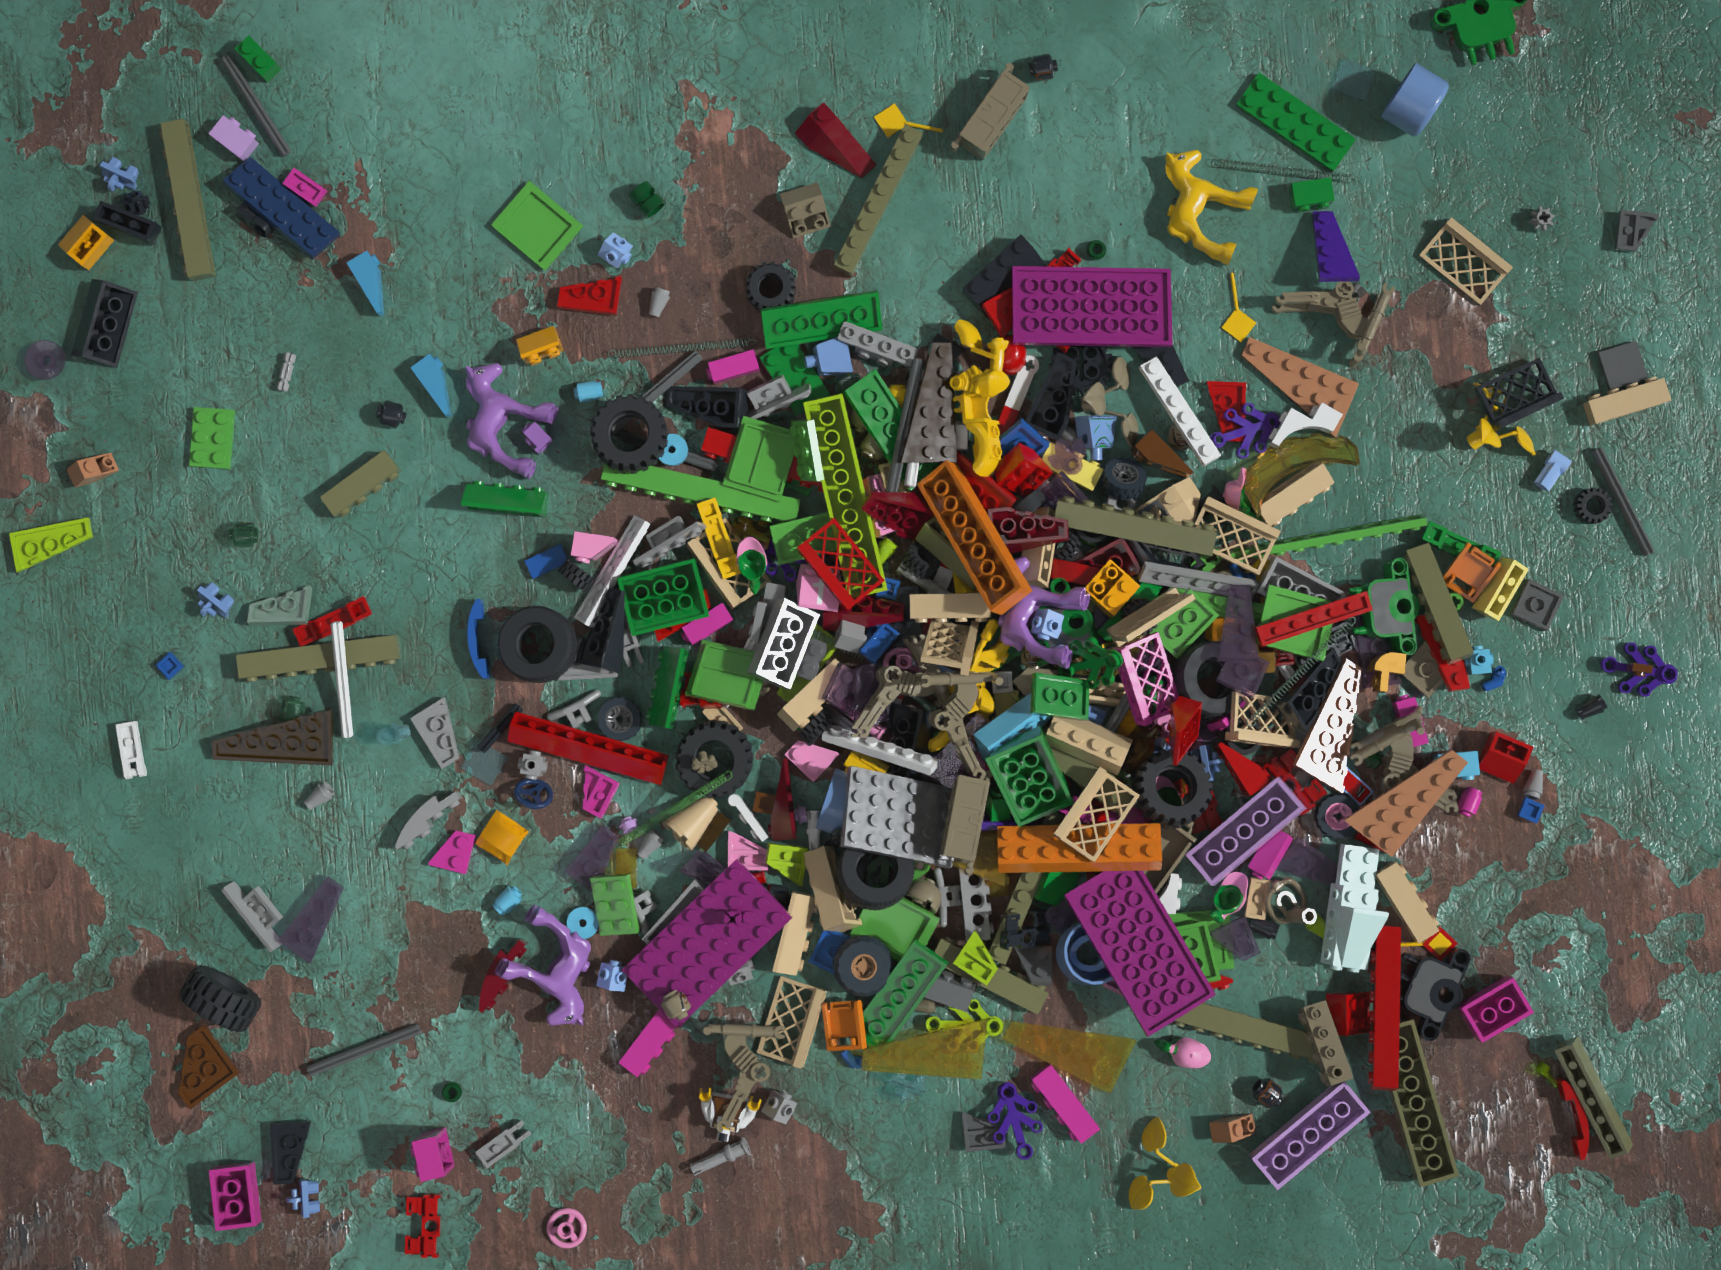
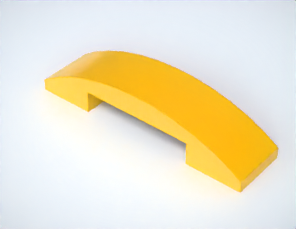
[696,498,740,579]

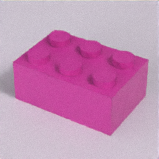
[1458,975,1534,1043]
[410,1127,455,1182]
[209,1161,262,1231]

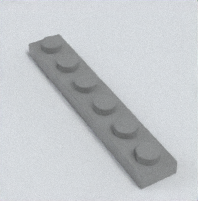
[1138,562,1259,600]

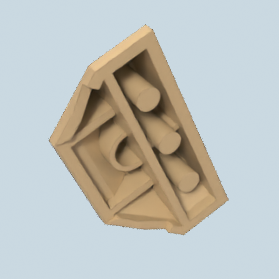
[1134,477,1201,522]

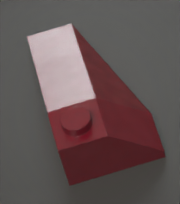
[795,102,877,178]
[861,492,935,541]
[988,507,1069,553]
[1059,536,1141,592]
[823,587,904,631]
[767,758,797,841]

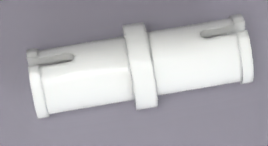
[806,811,822,851]

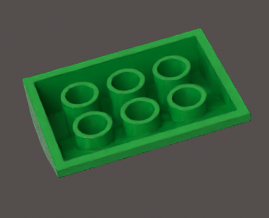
[617,558,710,636]
[646,646,689,729]
[985,726,1074,827]

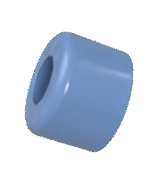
[1380,63,1449,137]
[816,768,847,833]
[1056,923,1113,986]

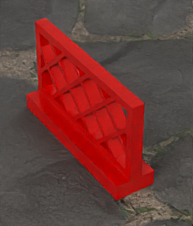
[796,518,885,611]

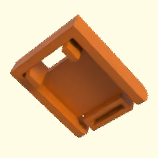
[1442,542,1502,603]
[822,1000,867,1051]

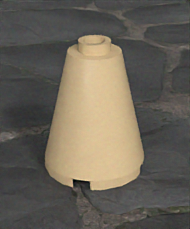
[663,796,718,851]

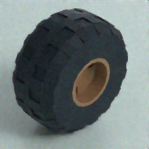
[833,935,893,997]

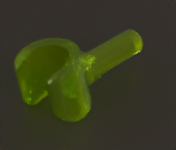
[1536,1062,1558,1088]

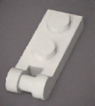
[116,721,147,780]
[728,794,769,842]

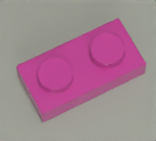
[282,168,328,207]

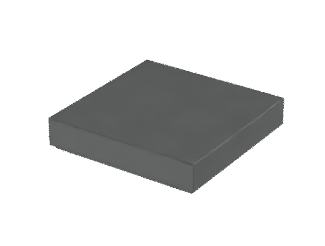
[1597,341,1648,391]
[1510,579,1564,631]

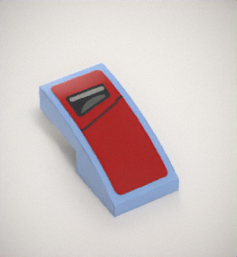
[1343,767,1374,806]

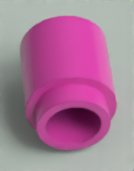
[1458,786,1482,817]

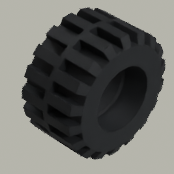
[746,261,796,311]

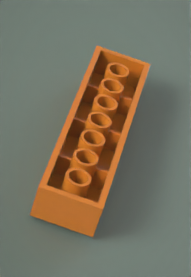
[917,460,1032,615]
[997,823,1162,873]

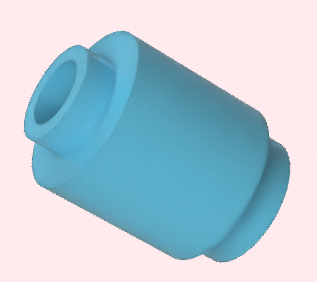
[574,380,603,403]
[492,886,522,916]

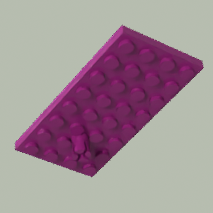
[1012,266,1173,347]
[622,859,793,1028]
[1063,871,1216,1037]

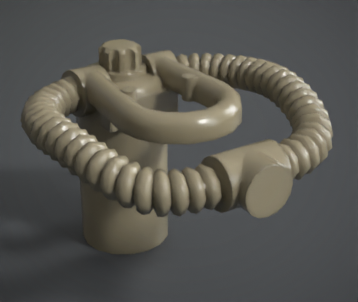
[1265,877,1317,925]

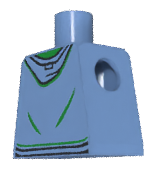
[1075,416,1116,460]

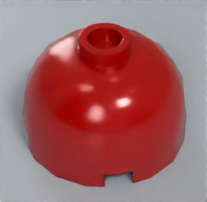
[987,335,1027,375]

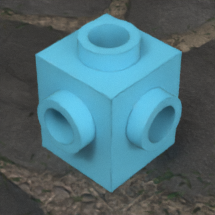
[1464,645,1493,675]

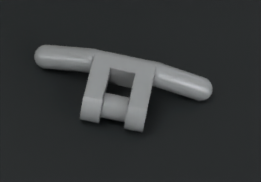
[547,690,601,729]
[934,867,962,927]
[633,889,658,935]

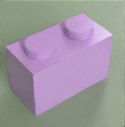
[209,115,259,162]

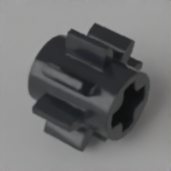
[124,191,150,215]

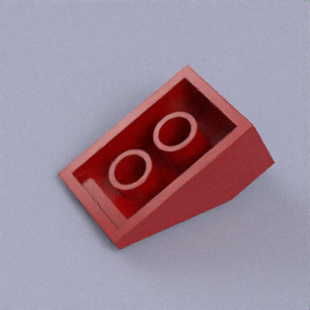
[1167,696,1202,766]
[1212,742,1270,796]

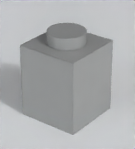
[834,620,867,653]

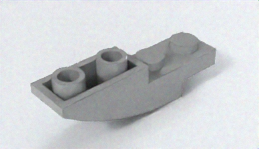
[395,791,463,850]

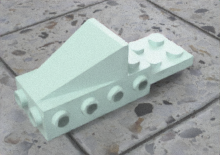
[1320,844,1389,973]

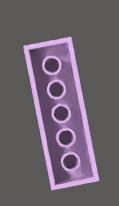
[1186,777,1307,886]
[1248,1081,1371,1190]

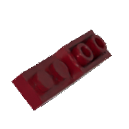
[479,938,528,1013]

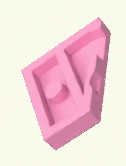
[785,740,839,782]
[728,831,768,871]

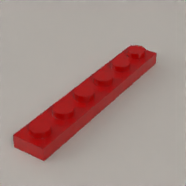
[1254,591,1373,647]

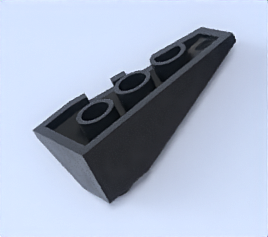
[666,386,749,428]
[575,588,625,673]

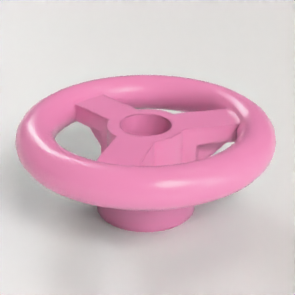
[883,647,921,678]
[547,1208,587,1248]

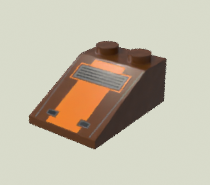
[1130,430,1194,479]

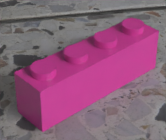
[618,1010,684,1077]
[1031,1062,1100,1144]

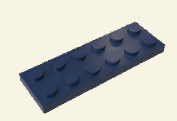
[223,157,340,260]

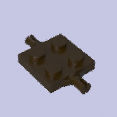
[1121,723,1162,775]

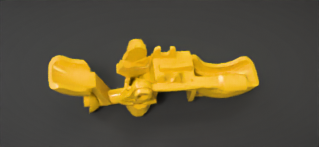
[950,320,1010,477]
[928,612,1010,752]

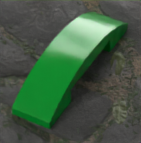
[1421,521,1502,567]
[1096,582,1162,645]

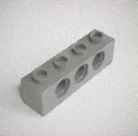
[958,858,994,942]

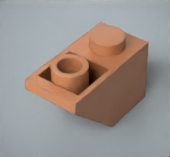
[67,453,119,488]
[1209,1114,1255,1143]

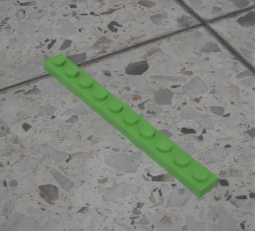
[1229,514,1427,562]

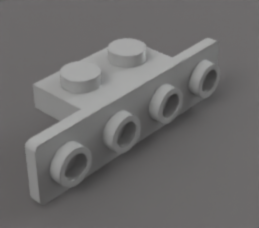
[838,322,918,367]
[746,374,811,419]
[633,516,707,567]
[749,582,786,651]
[221,882,283,952]

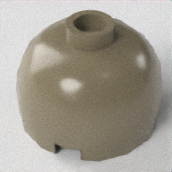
[904,878,941,915]

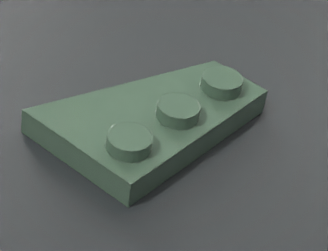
[247,585,312,626]

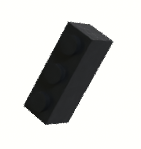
[93,201,162,245]

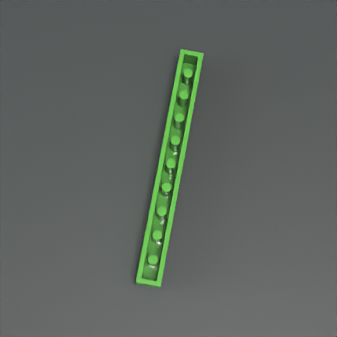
[601,464,801,524]

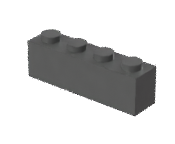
[899,958,976,1012]

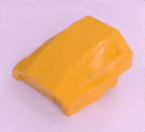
[475,810,530,865]

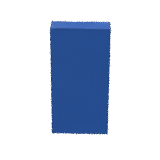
[525,544,567,579]
[859,624,900,665]

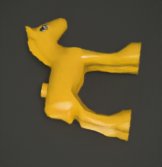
[1165,150,1258,266]

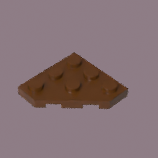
[178,1024,241,1109]

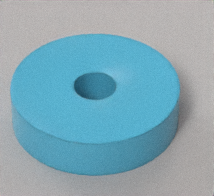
[658,434,688,467]
[567,907,599,939]

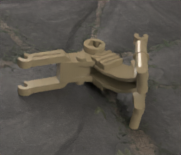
[1271,282,1395,367]
[850,634,951,738]
[915,671,1003,780]
[1350,706,1458,813]
[703,1024,785,1132]

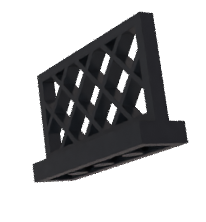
[1474,358,1564,431]
[1126,498,1204,591]

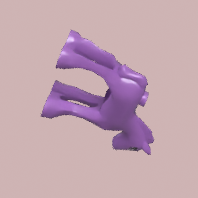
[465,363,559,479]
[998,556,1090,669]
[495,904,591,1026]

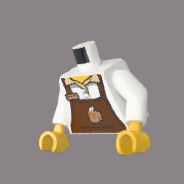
[699,1088,762,1142]

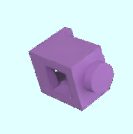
[522,422,553,455]

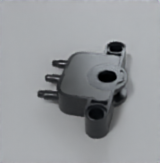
[1400,948,1471,1041]

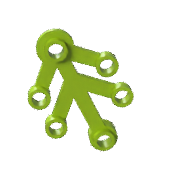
[925,999,1003,1052]

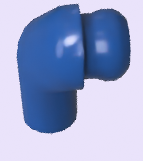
[1228,563,1256,580]
[1481,666,1506,692]
[840,1050,869,1069]

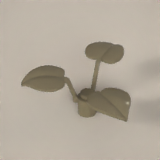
[1081,355,1138,448]

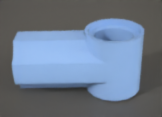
[1534,449,1571,492]

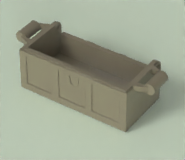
[951,63,1030,160]
[939,770,992,875]
[1143,822,1197,894]

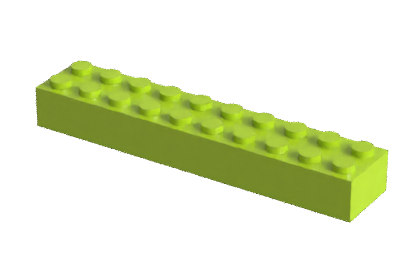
[803,394,888,598]

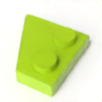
[765,843,808,886]
[953,930,998,986]

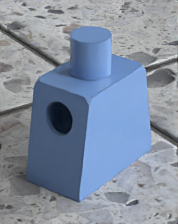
[804,337,853,376]

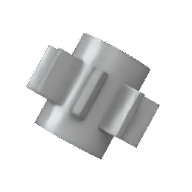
[1529,206,1555,232]

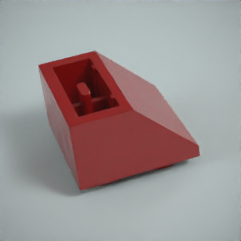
[994,443,1053,497]
[1479,731,1534,784]
[1326,992,1371,1036]

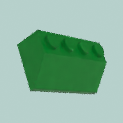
[461,481,548,517]

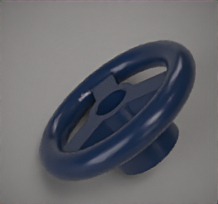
[514,779,553,809]

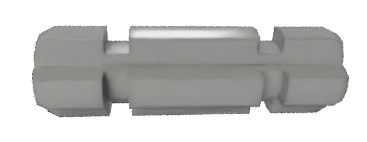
[276,352,296,392]

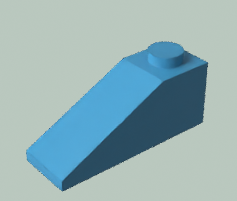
[347,251,384,316]
[410,354,452,418]

